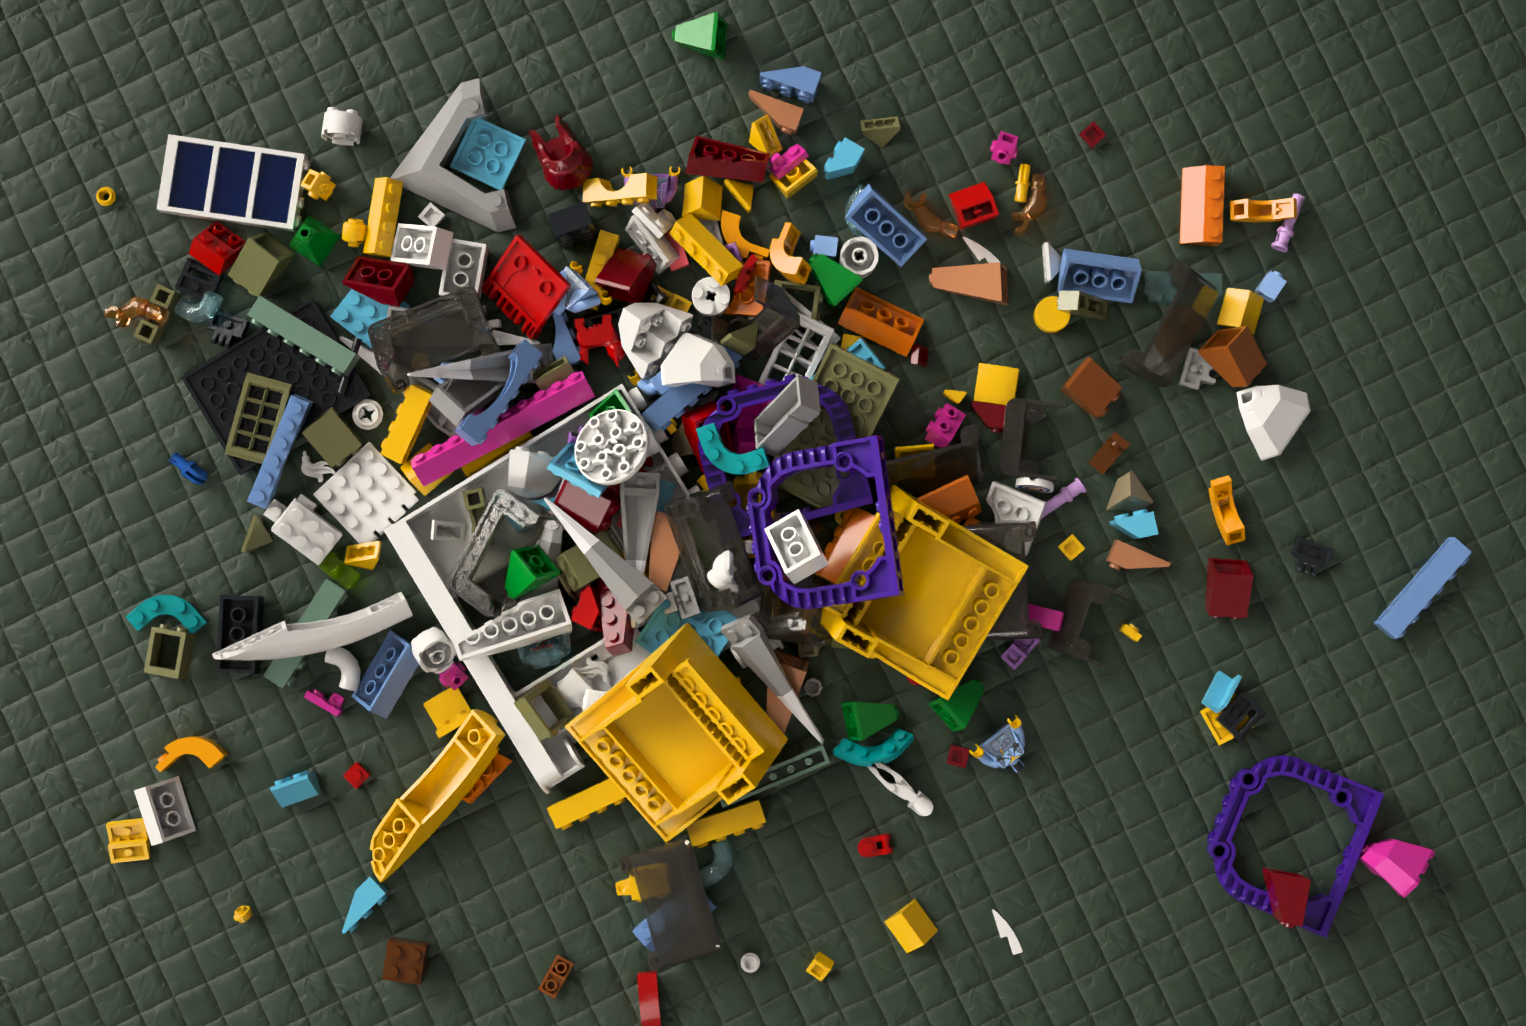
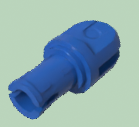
[169,452,208,485]

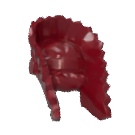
[528,115,593,191]

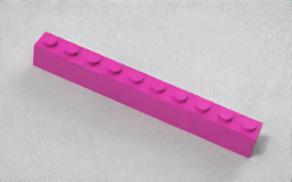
[411,371,595,487]

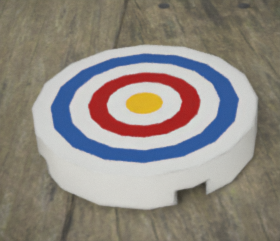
[1015,477,1054,493]

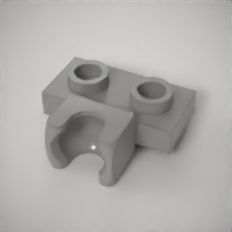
[1178,348,1216,390]
[664,576,702,619]

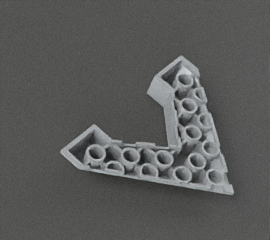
[390,78,517,233]

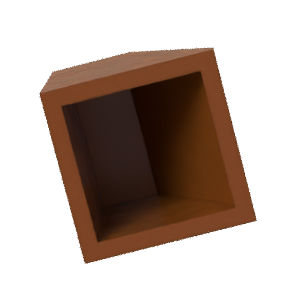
[1198,326,1267,388]
[1060,357,1122,419]

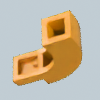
[770,222,812,284]
[1208,475,1245,546]
[155,736,228,772]

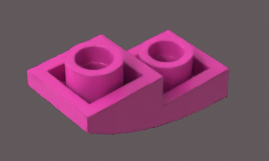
[1020,603,1064,631]

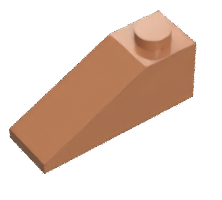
[749,90,804,135]
[1106,540,1171,571]

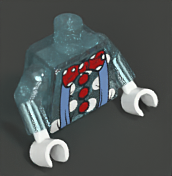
[517,631,572,670]

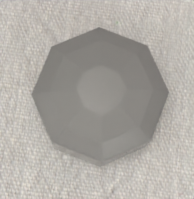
[803,678,822,697]

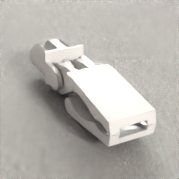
[868,762,933,816]

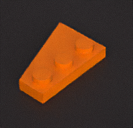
[725,260,772,318]
[462,752,513,804]

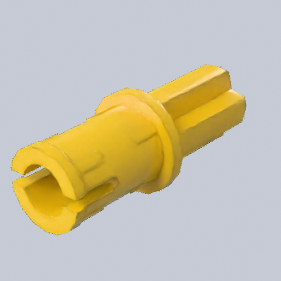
[1014,164,1031,203]

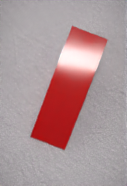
[637,971,661,1026]

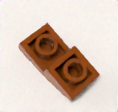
[538,955,574,999]

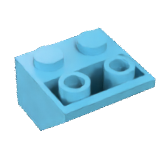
[823,137,865,180]
[1109,509,1159,539]
[270,770,322,808]

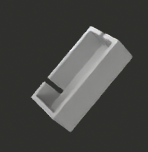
[429,353,506,427]
[754,375,821,457]

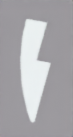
[962,237,1001,263]
[992,909,1023,955]

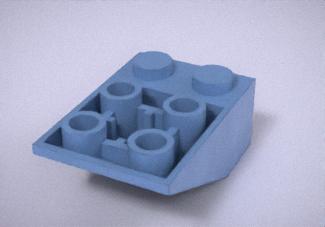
[759,66,822,104]

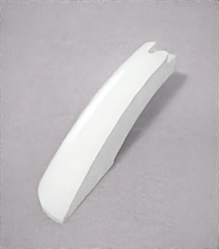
[212,592,413,661]

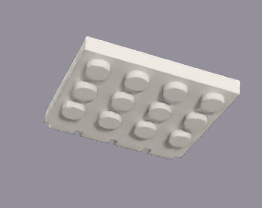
[313,442,419,544]

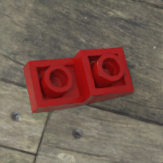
[733,254,758,295]

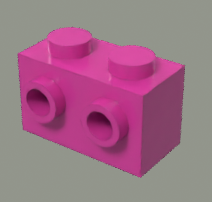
[925,403,966,450]

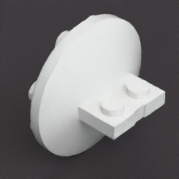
[575,409,650,485]

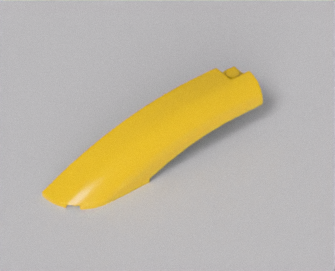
[370,709,506,883]

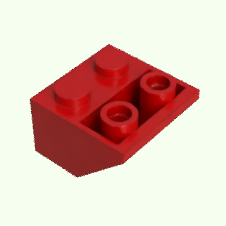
[948,182,999,230]
[188,220,246,276]
[571,585,603,633]

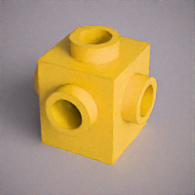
[300,169,336,201]

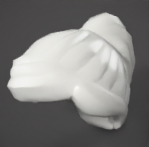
[707,550,739,594]

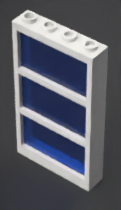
[157,134,310,232]

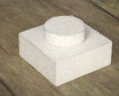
[418,202,446,227]

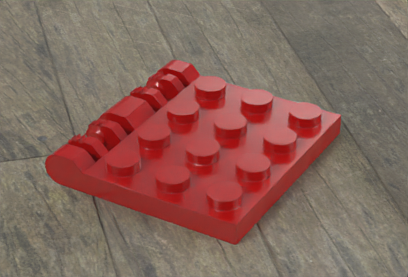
[481,235,571,341]

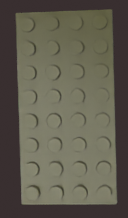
[772,343,900,515]

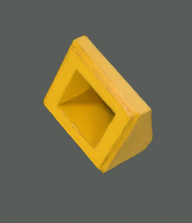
[942,389,967,405]
[806,952,834,982]

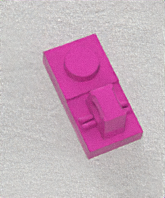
[768,143,809,180]
[304,689,345,716]

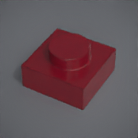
[1079,121,1106,149]
[910,345,929,367]
[946,745,970,768]

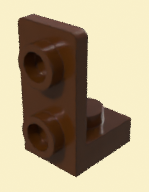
[1088,432,1130,474]

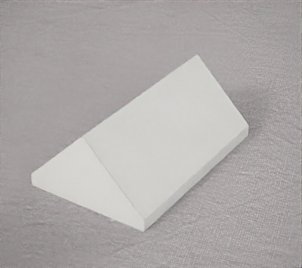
[625,214,680,275]

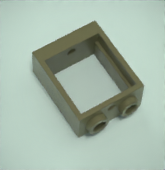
[769,280,824,324]
[144,624,196,679]
[514,678,575,741]

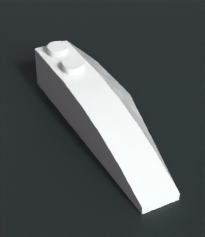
[453,589,572,661]

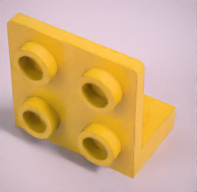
[423,687,471,738]

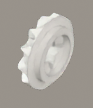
[352,399,384,430]

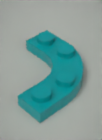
[696,422,770,474]
[126,595,208,633]
[833,728,914,767]

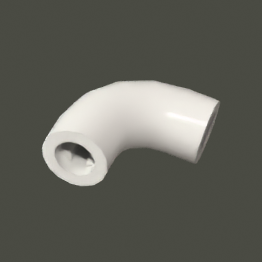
[325,647,361,691]

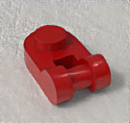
[857,833,893,857]

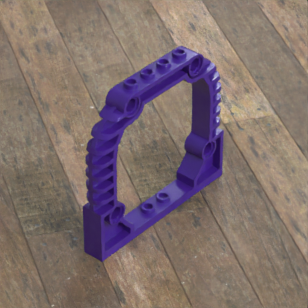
[698,374,873,542]
[746,435,905,609]
[1207,755,1384,938]

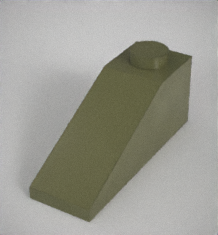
[1057,291,1108,320]

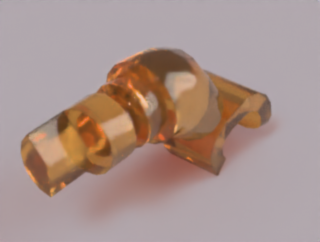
[1011,174,1047,236]
[903,190,960,238]
[104,297,163,328]

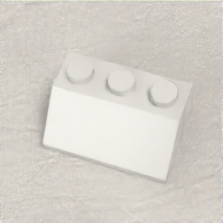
[134,776,196,846]

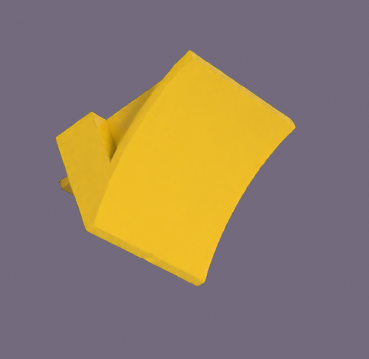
[815,484,1029,700]
[565,623,788,843]

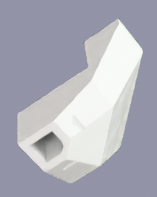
[618,303,693,379]
[661,332,736,387]
[1237,385,1311,461]
[508,447,563,502]

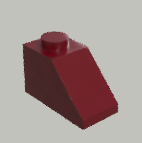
[970,401,1010,433]

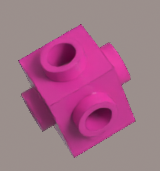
[990,131,1019,165]
[438,660,469,691]

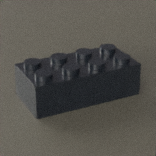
[547,202,598,250]
[216,595,264,674]

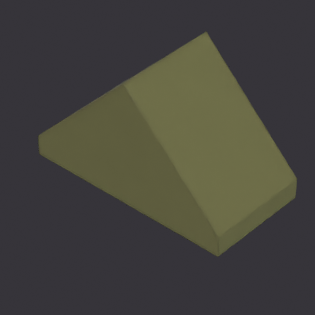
[720,322,759,356]

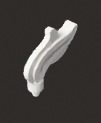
[301,451,336,482]
[575,657,611,686]

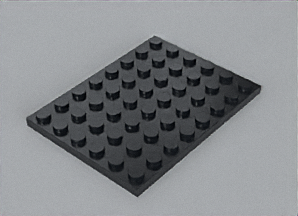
[181,298,372,475]

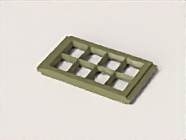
[225,372,292,464]

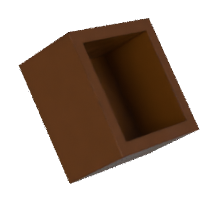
[382,937,430,985]

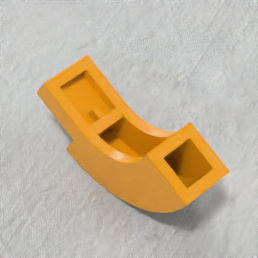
[1230,198,1297,222]
[721,210,770,261]

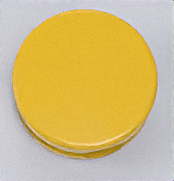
[1033,296,1071,333]

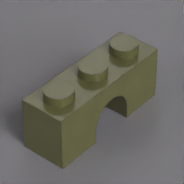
[134,284,181,346]
[462,487,497,549]

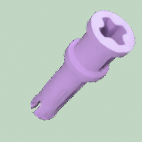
[1271,194,1305,252]
[1041,478,1087,519]

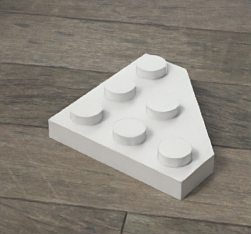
[986,481,1047,556]

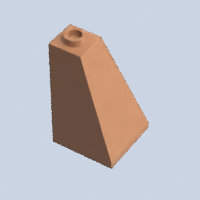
[929,262,1009,306]
[649,511,691,594]
[766,649,809,734]

